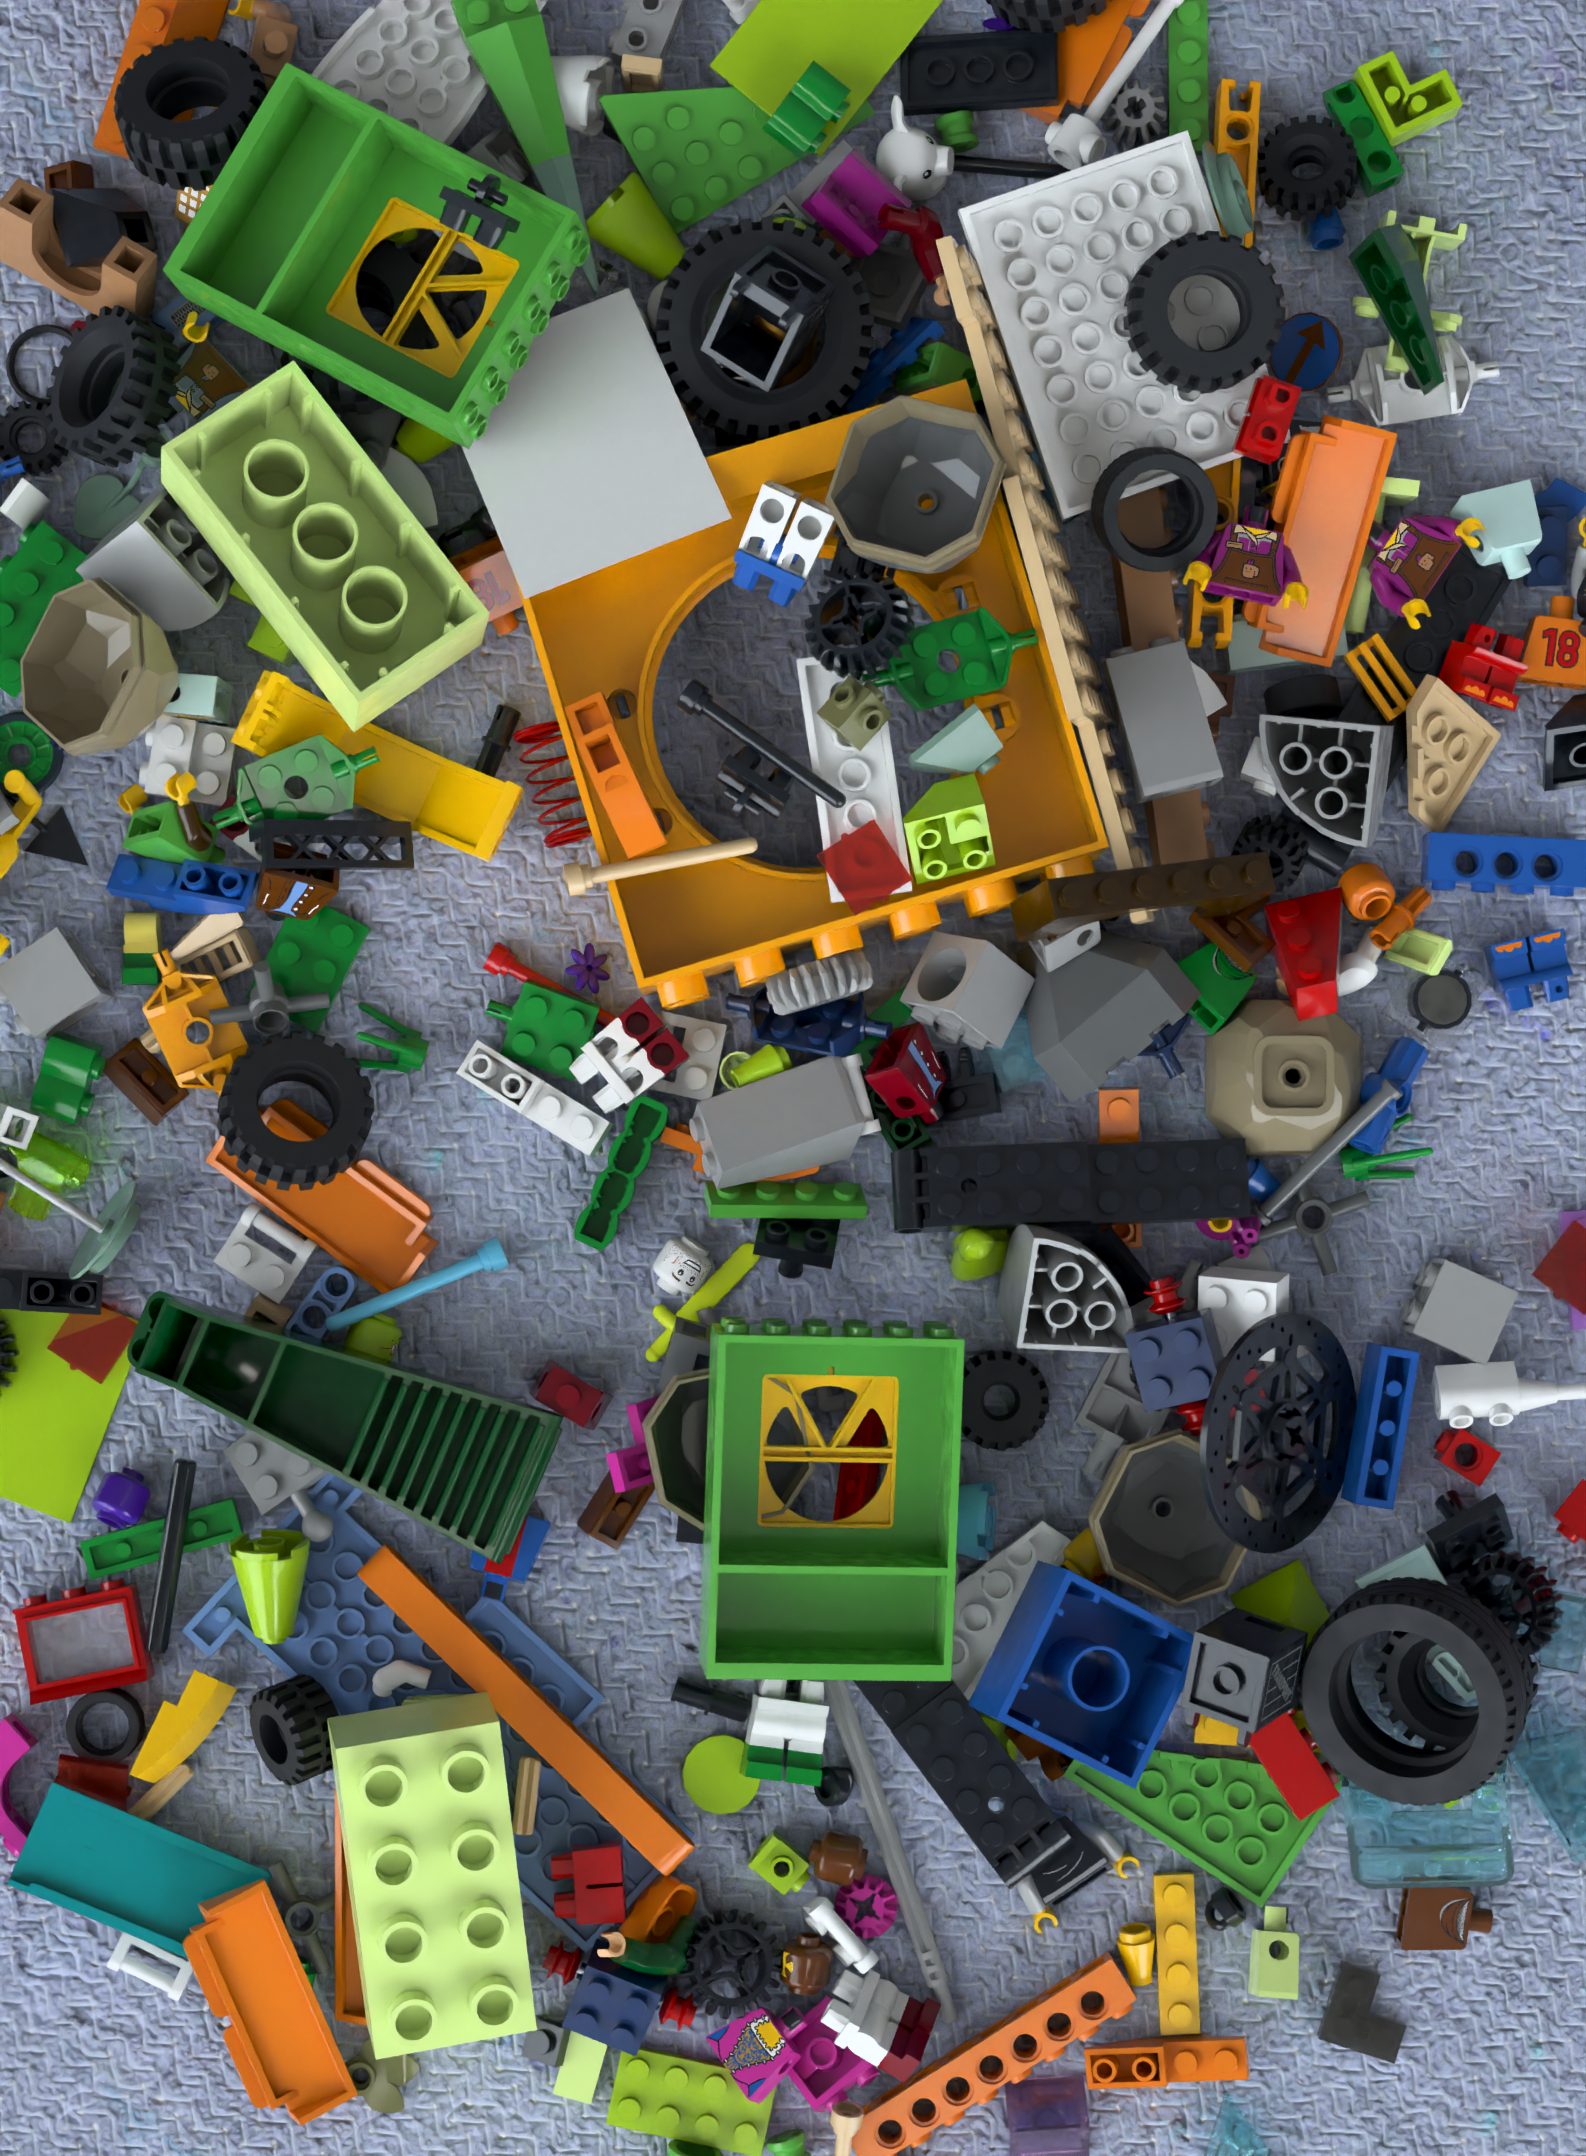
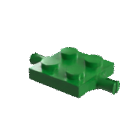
[485,979,601,1081]

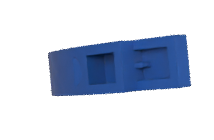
[106,854,259,915]

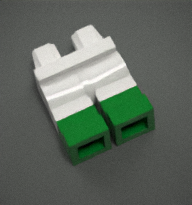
[739,1679,829,1787]

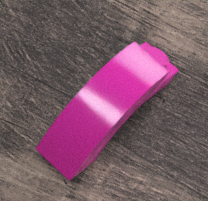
[0,1713,39,1857]

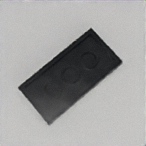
[900,28,1059,116]

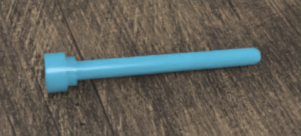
[326,1237,508,1332]

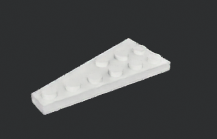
[951,1520,1072,1700]

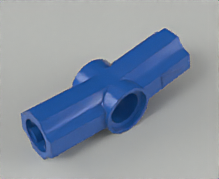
[1348,1036,1428,1155]

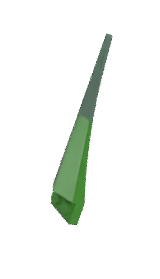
[451,0,599,294]

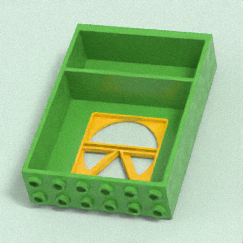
[163,62,591,449]
[699,1317,965,1681]

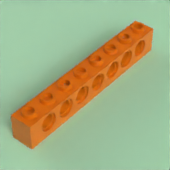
[851,1951,1137,2156]

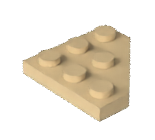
[1406,674,1502,833]

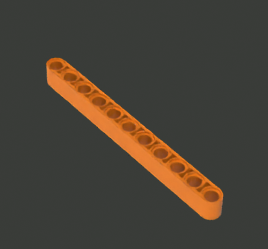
[357,1543,696,1876]

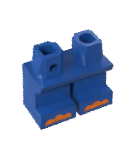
[1483,928,1573,1012]

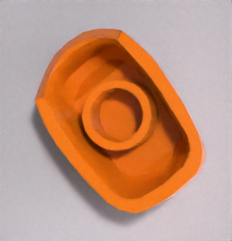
[619,1874,698,1943]

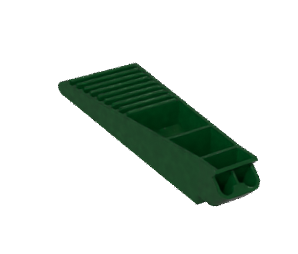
[127,1291,564,1564]

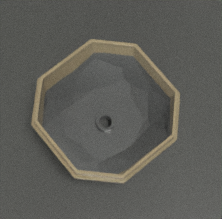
[825,395,1007,574]
[642,1368,816,1531]
[1087,1428,1263,1607]

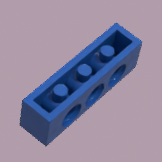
[1421,832,1586,897]

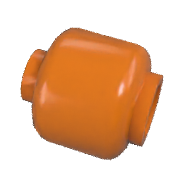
[1337,862,1396,921]

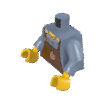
[162,311,252,424]

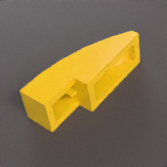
[129,1669,237,1784]

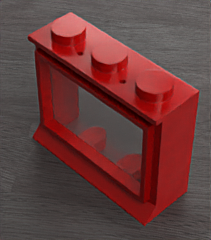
[12,1578,155,1705]

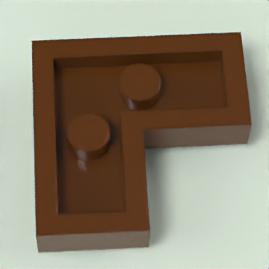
[1189,895,1275,972]

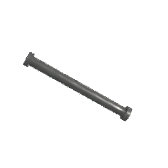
[1250,1077,1403,1226]

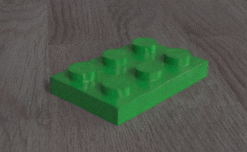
[245,905,371,1034]

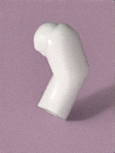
[372,1660,432,1697]

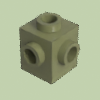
[817,676,893,751]

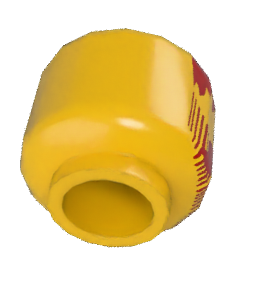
[1062,1528,1110,1586]

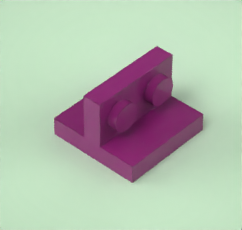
[801,148,913,259]

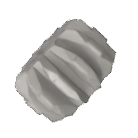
[1102,78,1167,149]

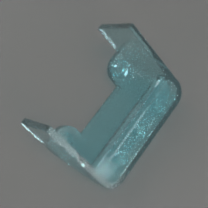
[1341,1758,1514,1889]

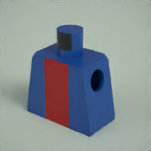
[470,1516,551,1602]

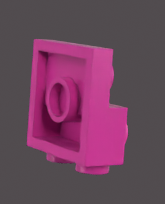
[787,1995,880,2113]

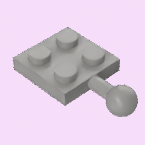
[222,1430,334,1542]

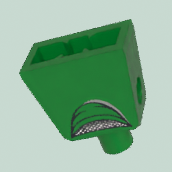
[1176,942,1257,1036]

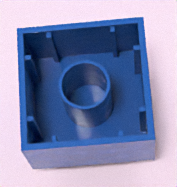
[968,1560,1194,1789]

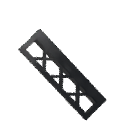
[248,819,414,870]

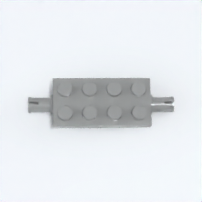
[1074,1258,1209,1481]

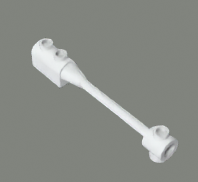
[1045,0,1185,170]
[1431,1361,1586,1429]

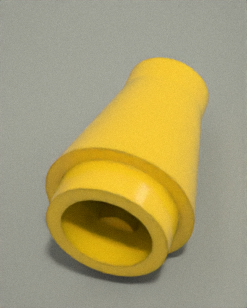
[1116,1923,1155,1986]

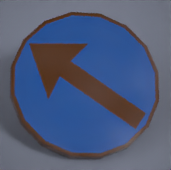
[1269,312,1343,392]

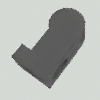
[659,1317,711,1392]

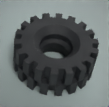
[1257,115,1358,222]
[961,1350,1050,1451]

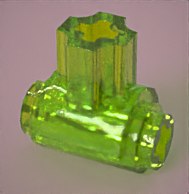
[6,1128,92,1222]

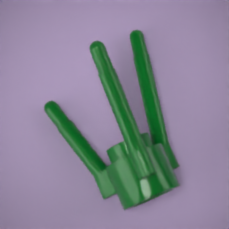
[346,1002,430,1074]
[1339,1113,1433,1182]

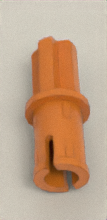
[1369,886,1432,950]

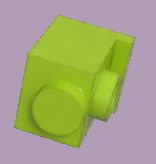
[748,1829,811,1896]

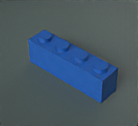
[1341,1342,1420,1510]

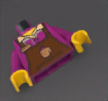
[1182,505,1309,610]
[1366,515,1486,630]

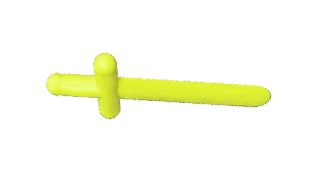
[645,1242,760,1362]

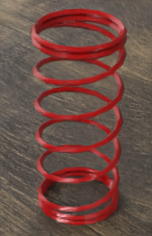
[513,721,592,848]

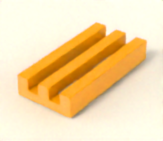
[1343,633,1417,722]

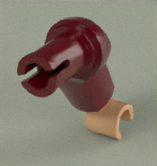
[878,203,950,307]

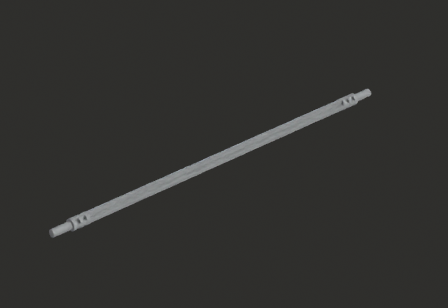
[696,1306,959,2024]

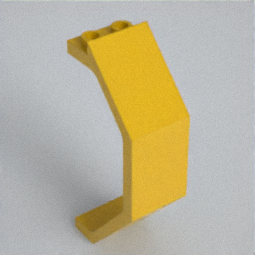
[230,669,525,863]

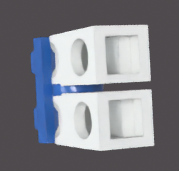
[732,479,836,607]

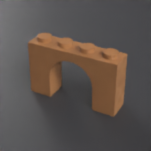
[0,177,158,319]

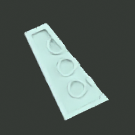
[1355,1542,1477,1702]

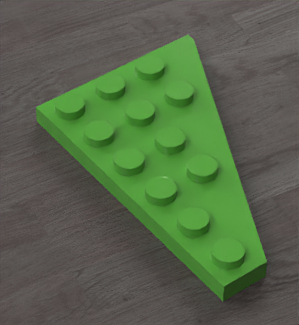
[597,85,875,234]
[1064,1748,1347,1908]

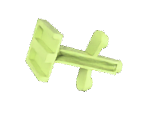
[1352,210,1468,373]
[1344,477,1420,635]

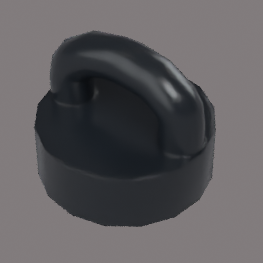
[814,1766,854,1807]
[1205,1887,1247,1931]

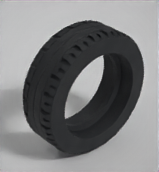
[1299,1577,1530,1806]

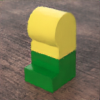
[122,912,163,986]

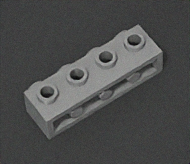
[608,0,688,66]

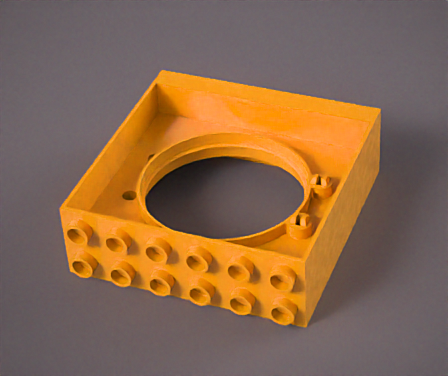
[512,379,1109,1011]

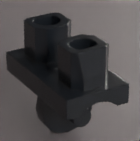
[439,174,521,250]
[716,746,794,819]

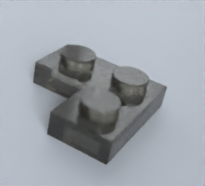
[1317,1960,1406,2064]

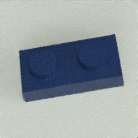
[1523,504,1567,587]

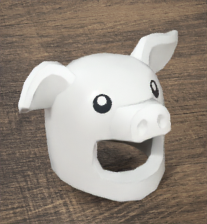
[876,95,954,202]

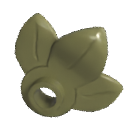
[345,2038,420,2113]

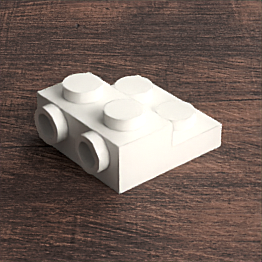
[139,715,237,807]

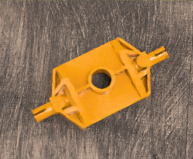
[142,948,249,1097]

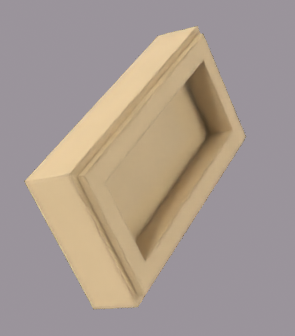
[621,54,665,92]

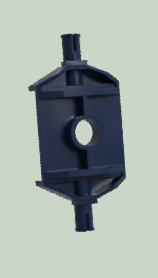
[725,987,893,1057]

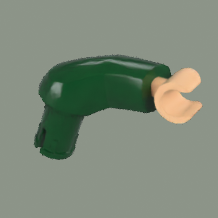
[597,1915,702,1975]

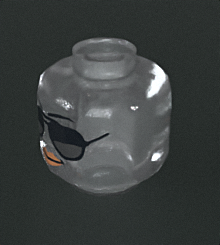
[568,256,626,306]

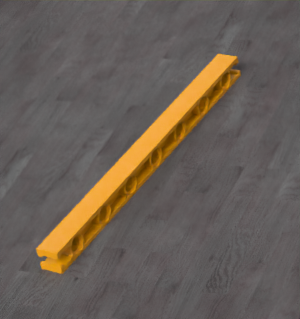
[1186,78,1261,650]

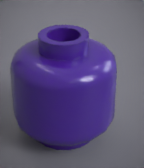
[92,1467,151,1530]

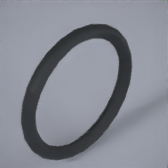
[6,324,74,406]

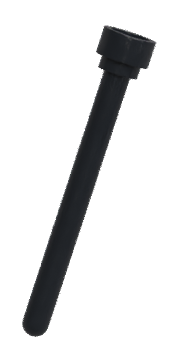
[677,679,846,808]

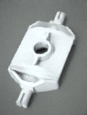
[1325,335,1499,429]

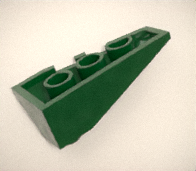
[1348,223,1444,396]

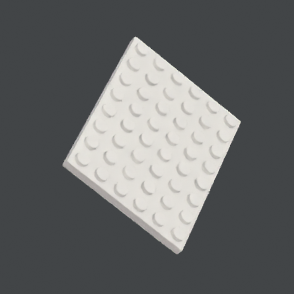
[958,130,1290,520]

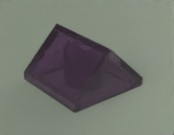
[1004,2075,1090,2156]

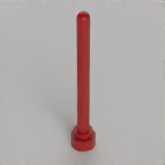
[483,942,654,1048]

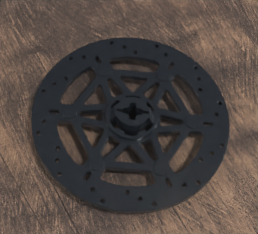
[1200,1312,1356,1553]

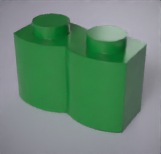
[762,60,851,159]
[30,1031,106,1124]

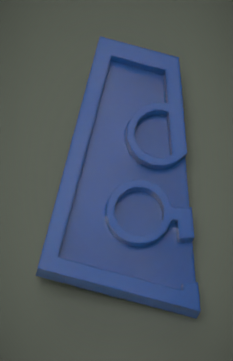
[839,317,946,415]

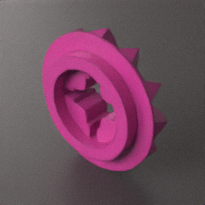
[834,1874,898,1939]

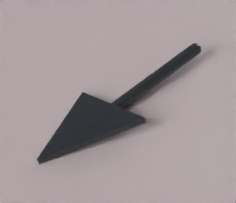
[4,795,89,866]

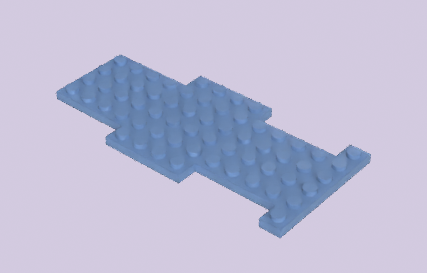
[181,1473,695,1953]

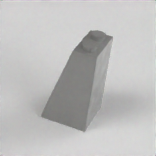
[1102,636,1224,804]
[689,1056,865,1190]

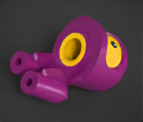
[1195,1216,1261,1259]

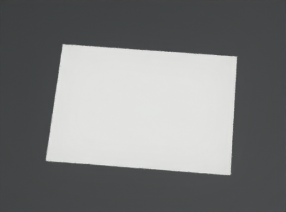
[462,288,732,599]

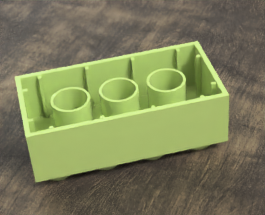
[161,360,490,732]
[327,1691,537,2060]

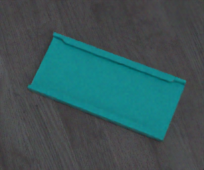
[7,1782,272,1958]

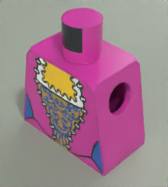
[706,2006,808,2104]

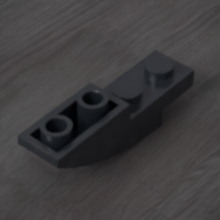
[0,1268,104,1315]

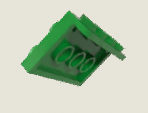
[0,521,87,699]

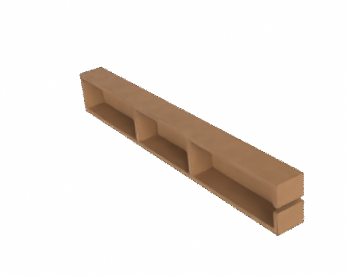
[1111,486,1215,866]

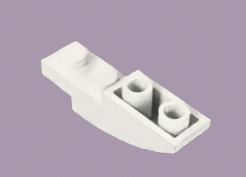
[456,1040,614,1158]

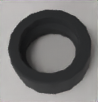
[1263,674,1343,720]
[65,1688,145,1766]

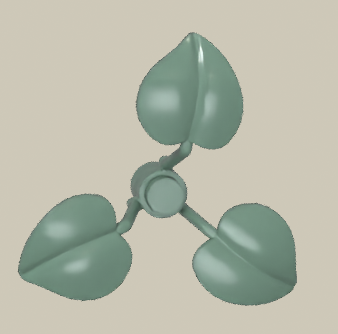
[74,371,171,540]

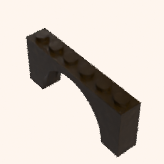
[1010,852,1276,942]

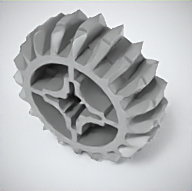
[765,950,874,1015]

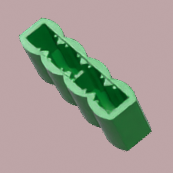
[574,1094,669,1251]

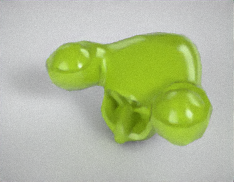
[950,1228,1011,1282]

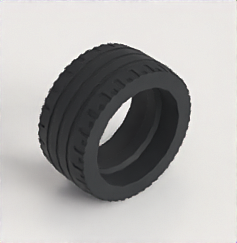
[1091,447,1218,572]

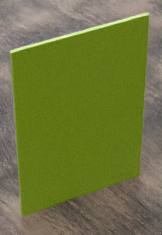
[709,0,943,158]
[0,1306,139,1523]

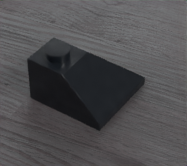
[1543,693,1586,791]

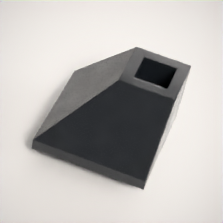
[47,188,157,267]

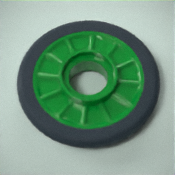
[0,712,64,798]

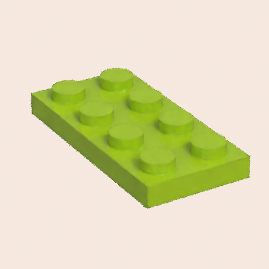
[606,2046,776,2156]

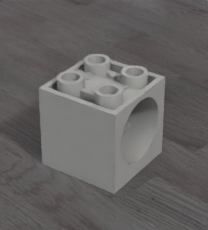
[0,927,115,1041]
[900,931,1036,1050]
[1398,1258,1519,1365]

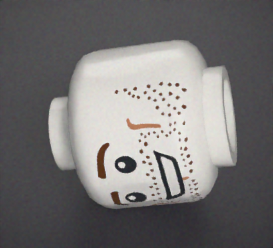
[653,1235,712,1296]

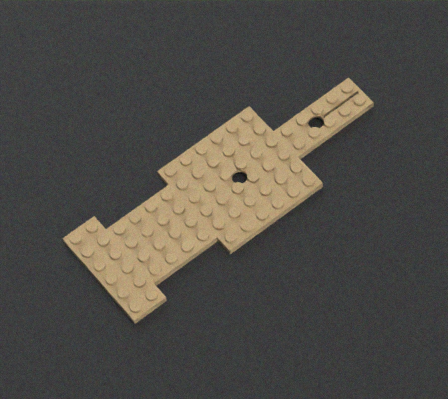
[935,235,1159,924]

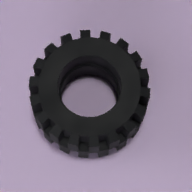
[249,1674,339,1786]

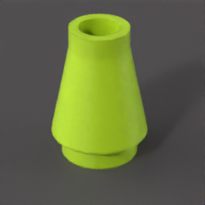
[730,1044,793,1088]

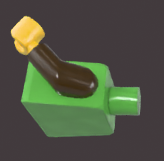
[118,772,225,865]

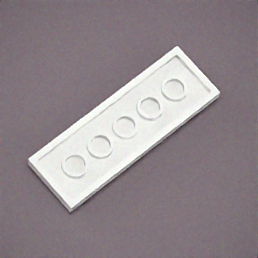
[796,657,912,903]

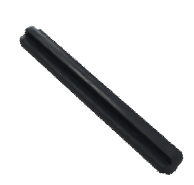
[145,1458,197,1654]

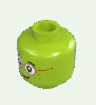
[344,1313,402,1361]

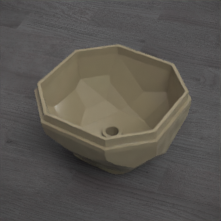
[20,577,179,756]
[1205,998,1364,1157]

